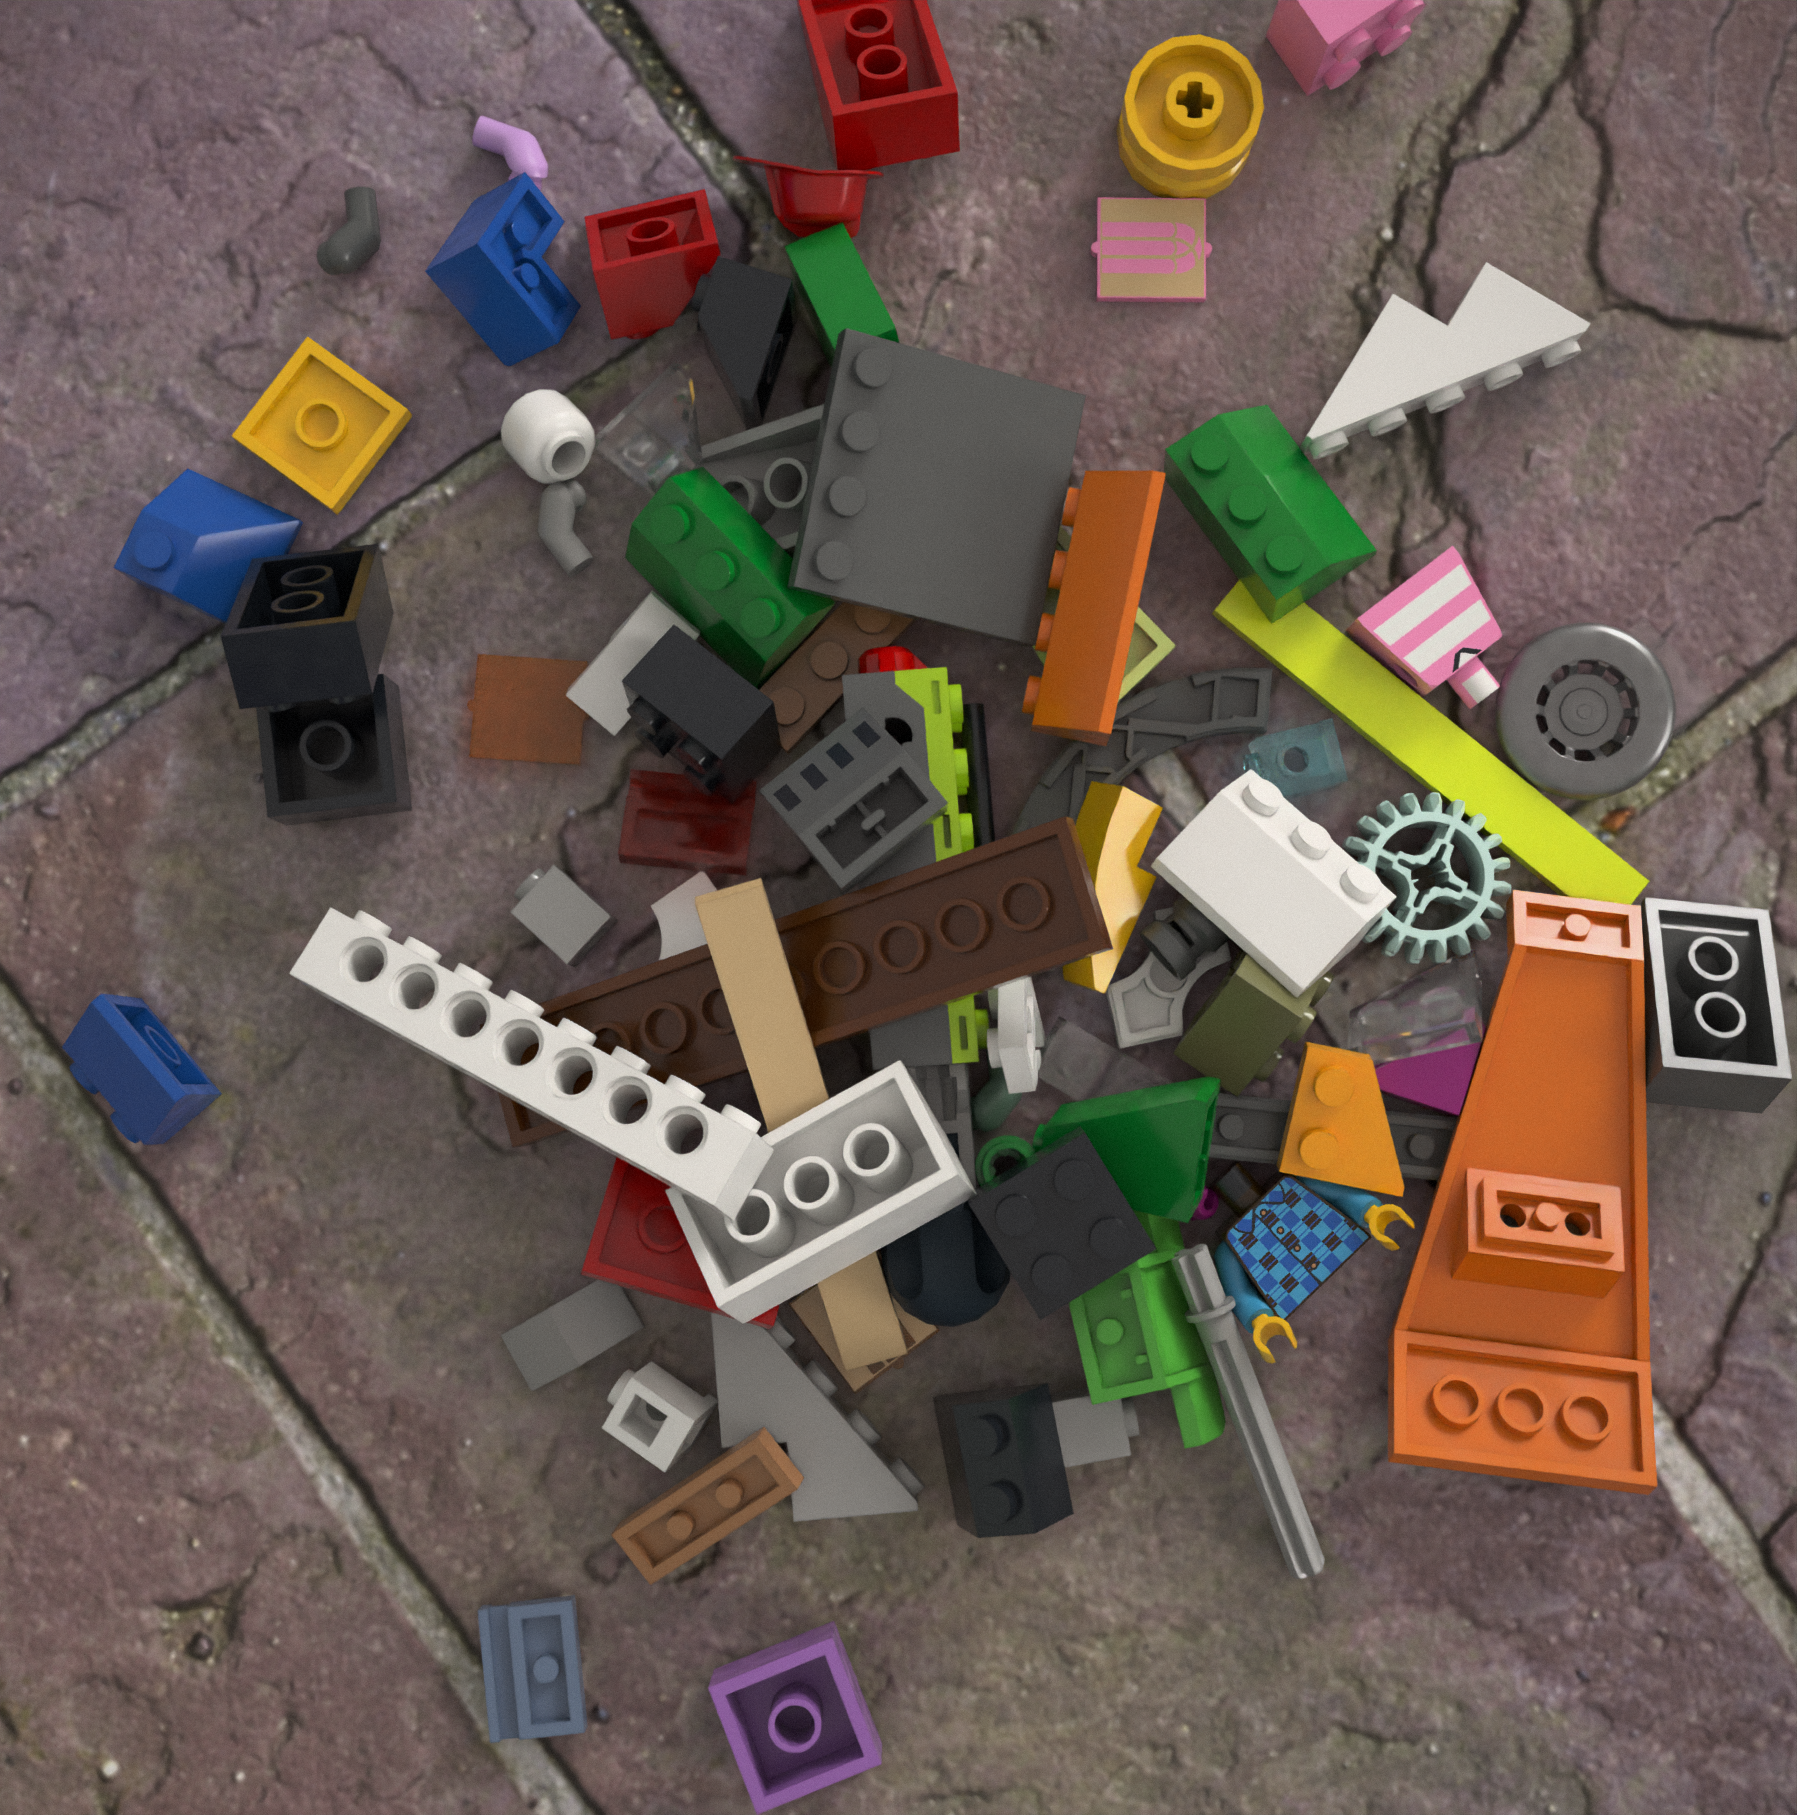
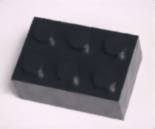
[221,544,394,712]

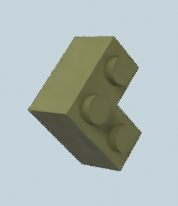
[1173,947,1335,1097]

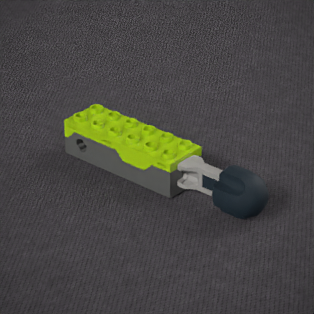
[842,646,1010,1327]

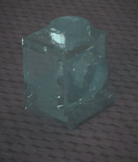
[1243,718,1348,800]

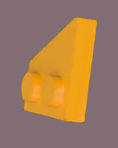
[1277,1042,1405,1197]

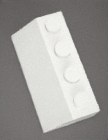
[665,1060,977,1324]

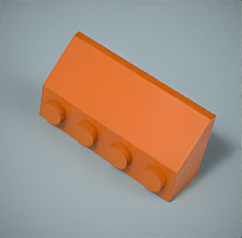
[1022,470,1166,746]

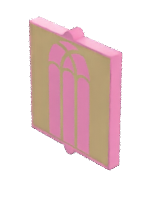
[1090,197,1212,302]

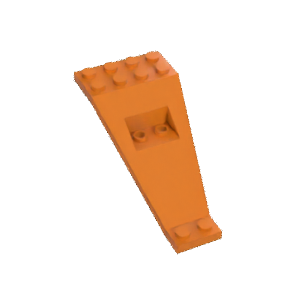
[1388,890,1657,1495]

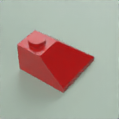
[584,189,721,340]

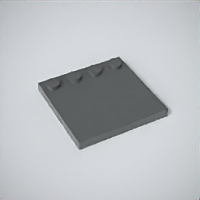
[787,328,1086,647]

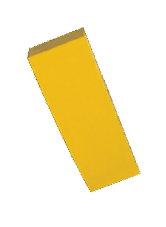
[1062,781,1163,994]

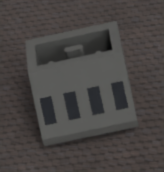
[759,708,948,895]

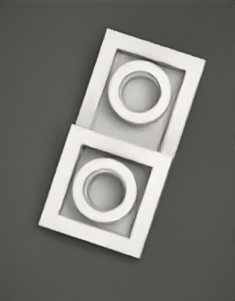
[566,590,700,736]

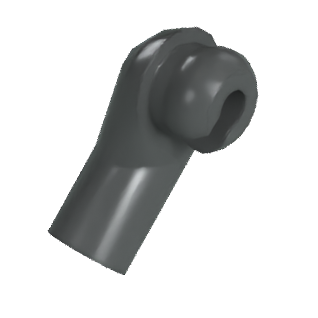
[317,187,381,275]

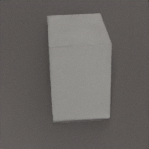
[501,1280,645,1391]

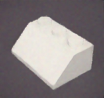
[1151,769,1396,998]

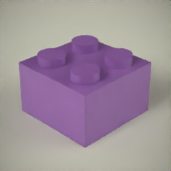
[708,1621,882,1815]

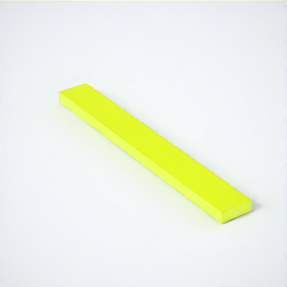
[1212,580,1650,905]

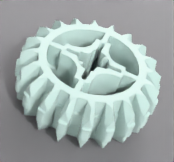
[1342,792,1512,964]

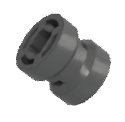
[1139,896,1230,981]

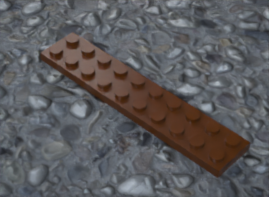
[479,816,1113,1148]

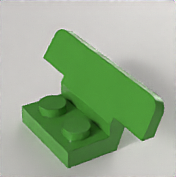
[1069,1210,1226,1449]

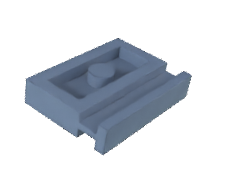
[478,1595,588,1743]

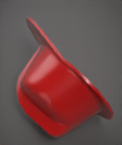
[732,156,884,238]

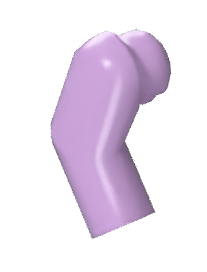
[472,116,548,191]

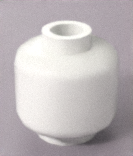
[501,389,595,484]

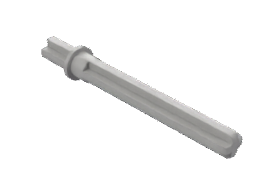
[1171,1244,1325,1579]

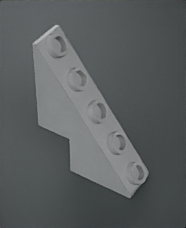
[711,1312,925,1522]

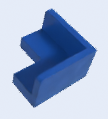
[425,172,581,366]

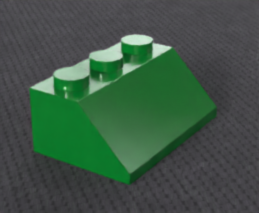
[1164,405,1377,624]
[625,467,835,690]

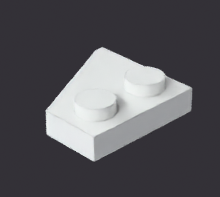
[987,977,1045,1094]

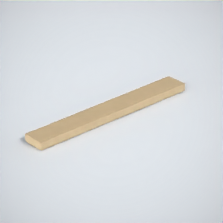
[695,878,908,1371]

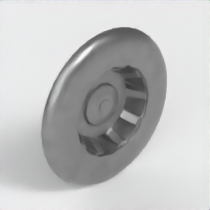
[1495,623,1676,800]

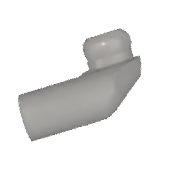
[537,479,594,577]

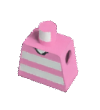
[1346,546,1502,710]

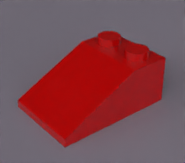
[796,0,960,170]

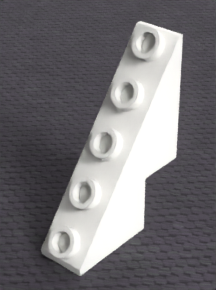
[1299,262,1590,459]

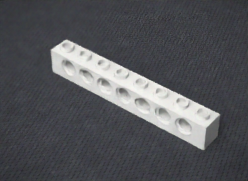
[289,907,774,1221]

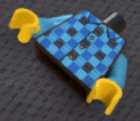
[1210,1161,1414,1364]

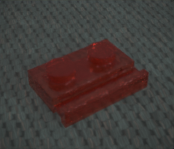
[618,769,757,876]

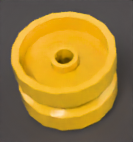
[1117,34,1264,199]

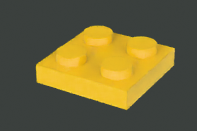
[232,336,412,515]

